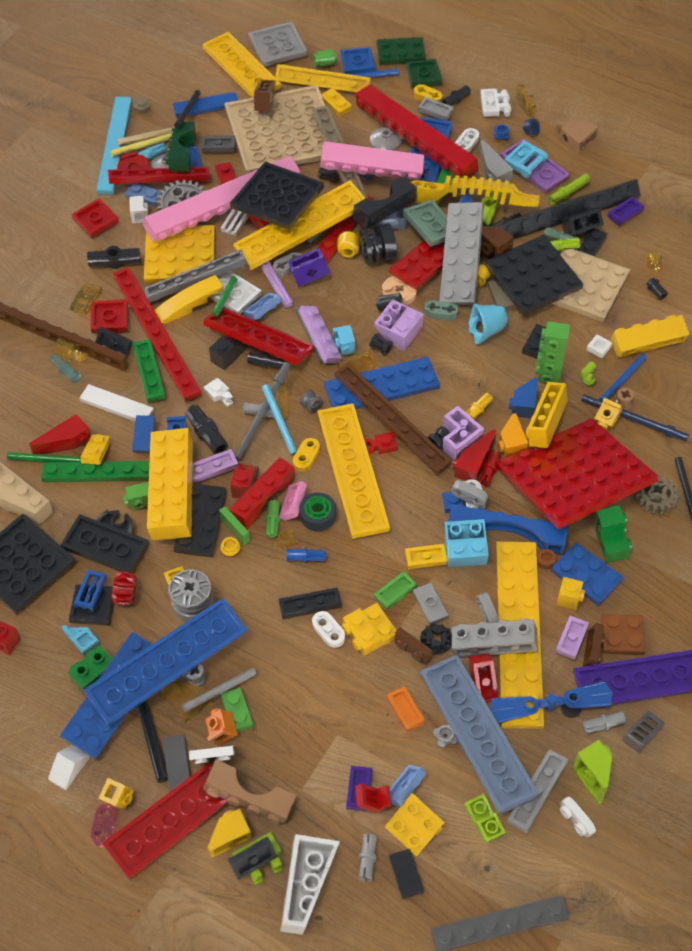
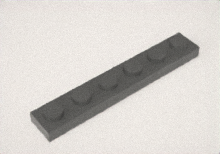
[144,249,248,303]
[431,895,569,951]

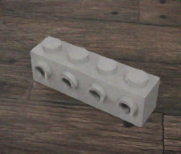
[452,618,538,658]

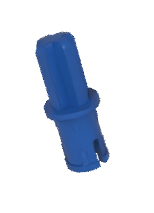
[287,547,326,563]

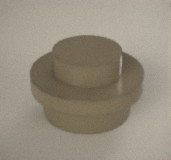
[133,98,150,113]

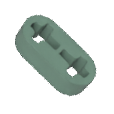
[424,300,458,321]

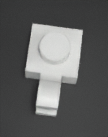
[203,378,233,407]

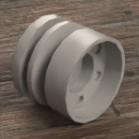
[169,569,214,622]

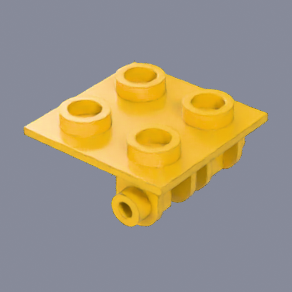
[385,793,445,857]

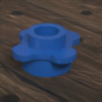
[493,124,510,140]

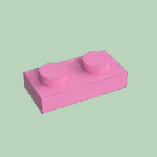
[279,481,307,521]

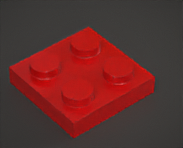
[71,198,119,238]
[90,299,128,333]

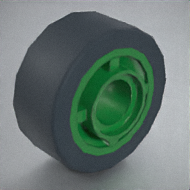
[299,492,336,531]

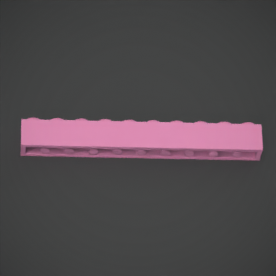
[143,156,300,242]

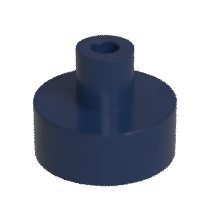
[523,118,540,136]

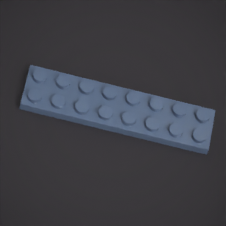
[420,655,539,815]

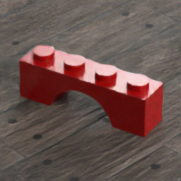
[230,457,295,530]

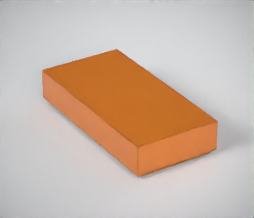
[386,686,425,732]

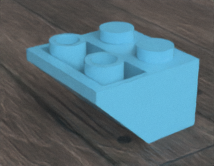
[444,519,489,568]

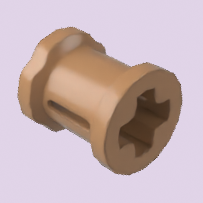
[615,388,634,411]

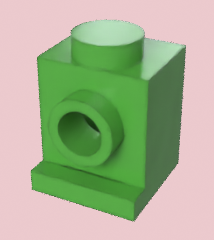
[123,482,149,510]

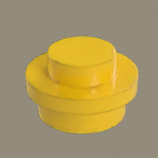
[220,537,240,556]

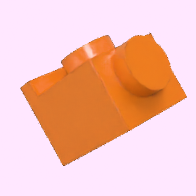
[205,708,238,744]

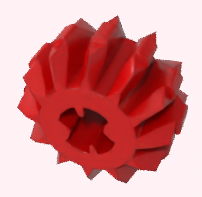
[112,571,137,606]

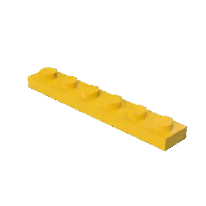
[275,64,371,92]

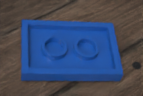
[551,542,624,607]

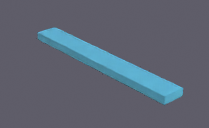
[97,97,132,195]

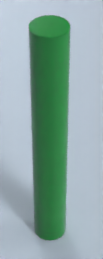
[212,276,238,316]

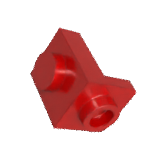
[355,783,391,813]

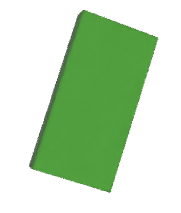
[219,507,250,546]
[374,571,417,610]

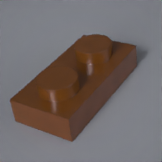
[583,623,605,667]
[394,627,432,665]

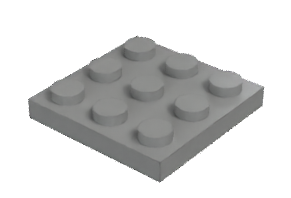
[248,21,308,67]

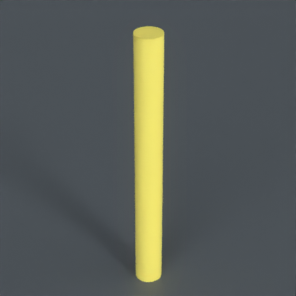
[110,133,172,157]

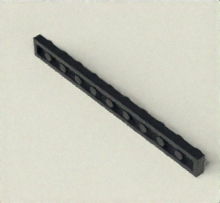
[489,179,641,237]

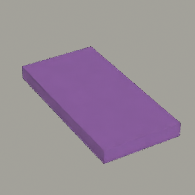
[500,139,570,194]

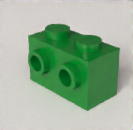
[68,646,113,697]

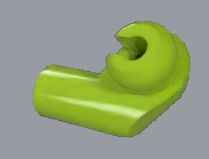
[580,362,597,386]

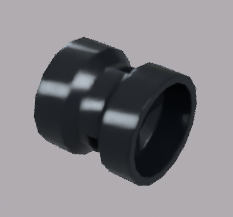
[427,426,450,450]

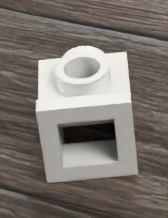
[129,196,148,224]

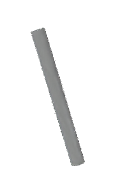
[181,668,257,713]

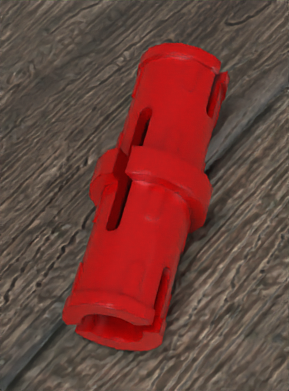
[478,450,501,487]

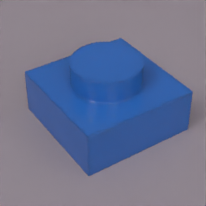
[442,492,464,513]

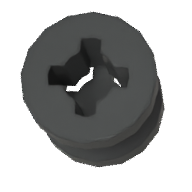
[300,390,323,413]

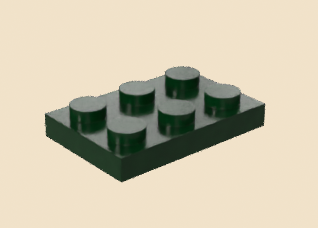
[377,37,426,66]

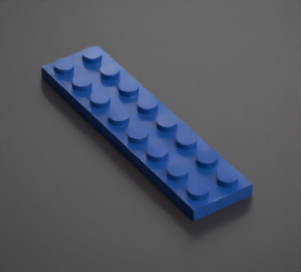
[84,598,248,726]

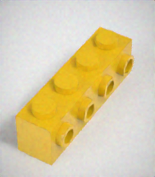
[611,315,689,358]
[526,382,568,448]

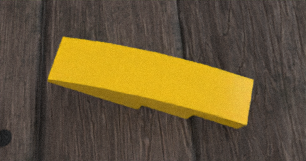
[154,275,223,325]

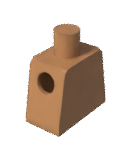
[557,117,598,155]

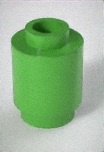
[313,49,337,67]

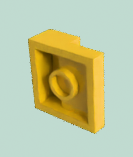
[341,603,397,656]

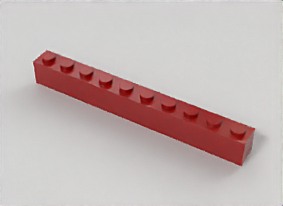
[355,84,479,178]

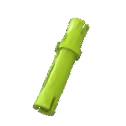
[547,173,591,206]

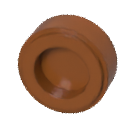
[537,549,557,570]

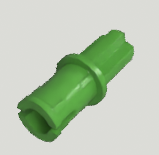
[265,500,280,538]

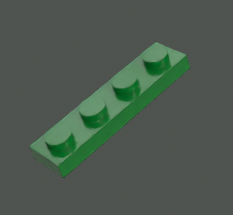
[132,339,166,403]

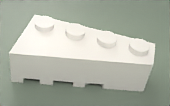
[280,834,340,935]

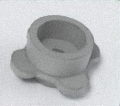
[433,724,457,748]

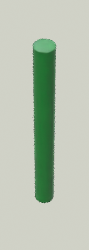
[7,452,81,462]

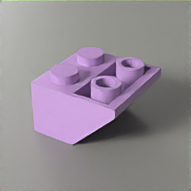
[374,299,423,351]

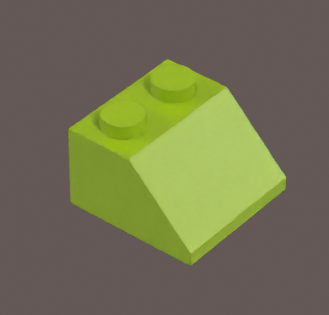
[573,740,612,804]

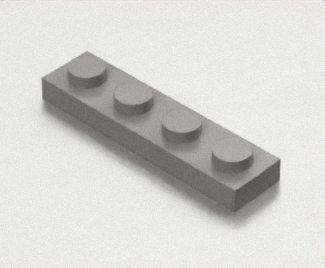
[507,749,568,833]

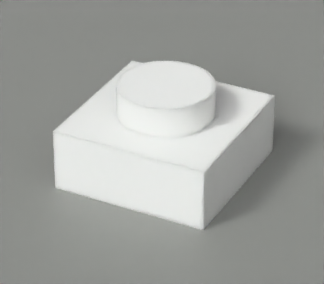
[587,335,612,358]

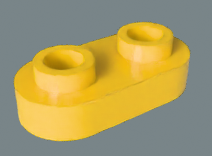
[293,438,320,472]

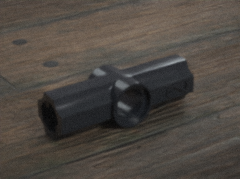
[87,246,141,269]
[185,405,228,454]

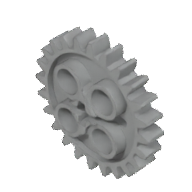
[156,180,207,225]

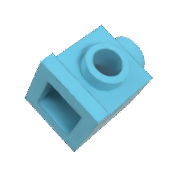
[333,325,355,355]

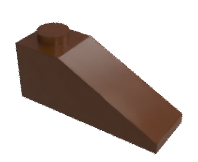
[254,79,276,114]

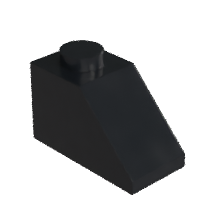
[209,337,248,370]

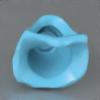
[468,304,508,345]

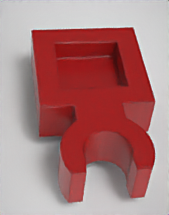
[365,432,398,455]

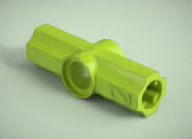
[482,190,502,226]

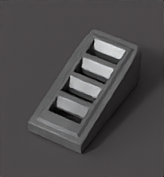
[622,710,665,754]

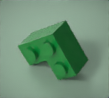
[595,505,633,563]

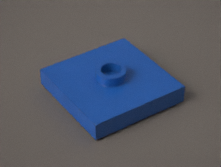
[340,47,376,74]

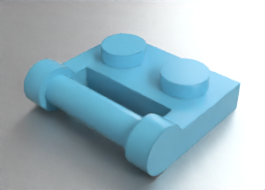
[504,141,548,178]

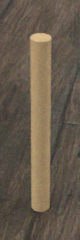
[117,127,174,145]

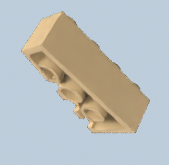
[0,462,53,526]

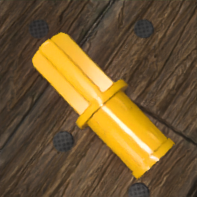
[466,393,493,420]

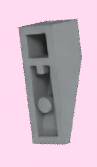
[479,140,513,182]

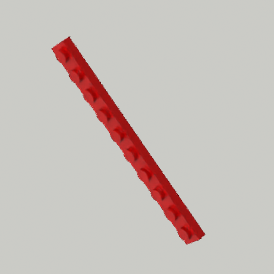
[113,267,202,402]

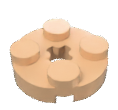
[382,276,417,305]

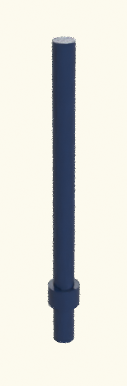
[581,394,689,441]

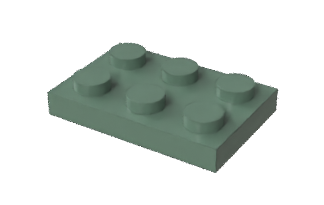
[403,200,447,247]

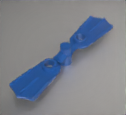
[490,681,613,723]

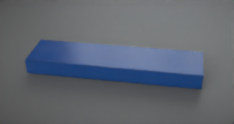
[173,92,238,118]

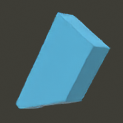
[61,625,100,656]

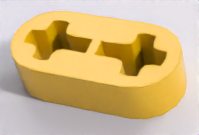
[414,85,442,102]

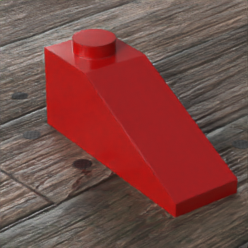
[29,414,91,454]
[452,429,497,481]

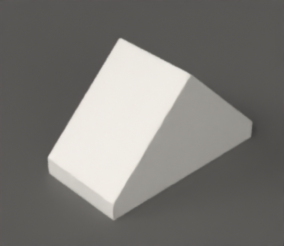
[48,745,90,790]

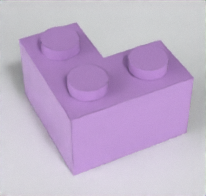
[442,406,484,461]

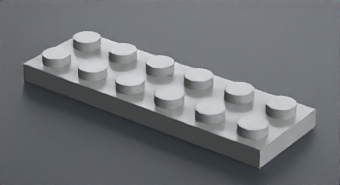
[439,202,484,305]

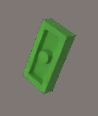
[220,688,253,733]

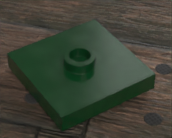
[405,58,443,88]

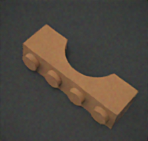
[203,759,296,824]

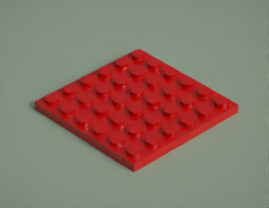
[497,418,658,529]

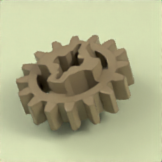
[635,475,679,514]

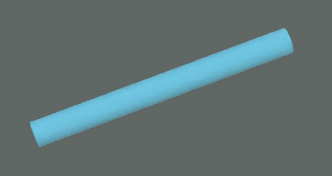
[262,384,297,455]

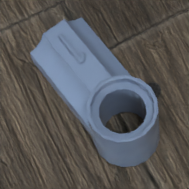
[375,208,408,231]

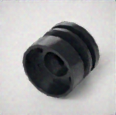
[359,223,397,265]

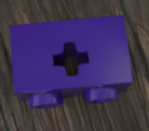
[288,248,330,287]

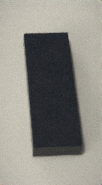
[278,587,342,620]

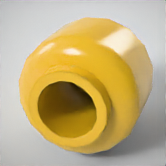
[337,231,360,258]

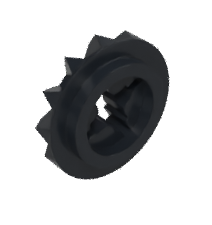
[420,622,452,654]

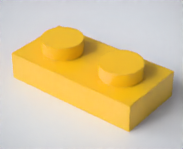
[321,88,352,117]
[81,434,111,465]
[405,544,448,570]

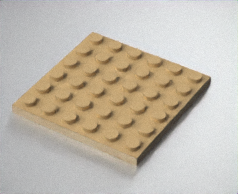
[224,85,325,174]

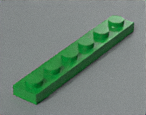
[41,461,150,482]

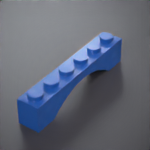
[448,504,569,556]

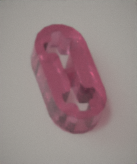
[91,803,117,847]

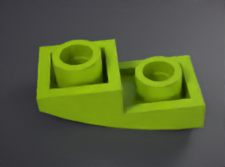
[464,794,506,843]

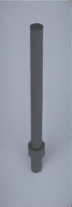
[235,362,291,461]

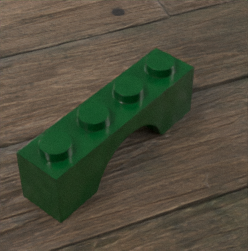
[165,122,196,172]

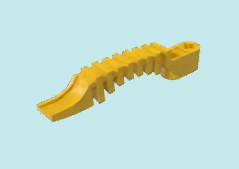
[411,175,540,207]

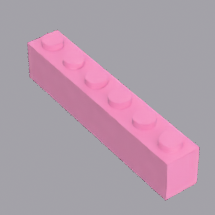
[320,141,424,181]

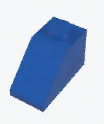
[508,378,538,418]

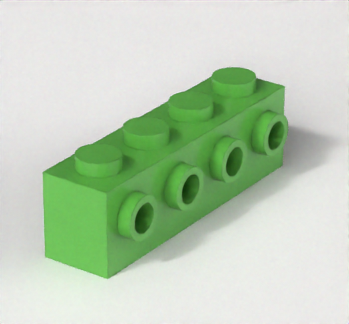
[535,321,570,384]

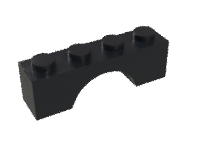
[353,177,417,229]

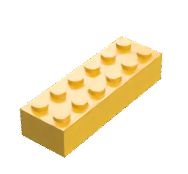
[147,428,193,541]

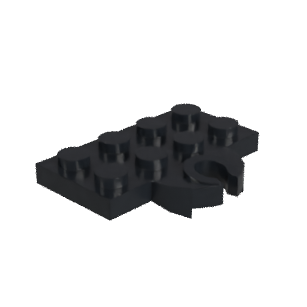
[174,483,226,558]
[60,509,149,573]

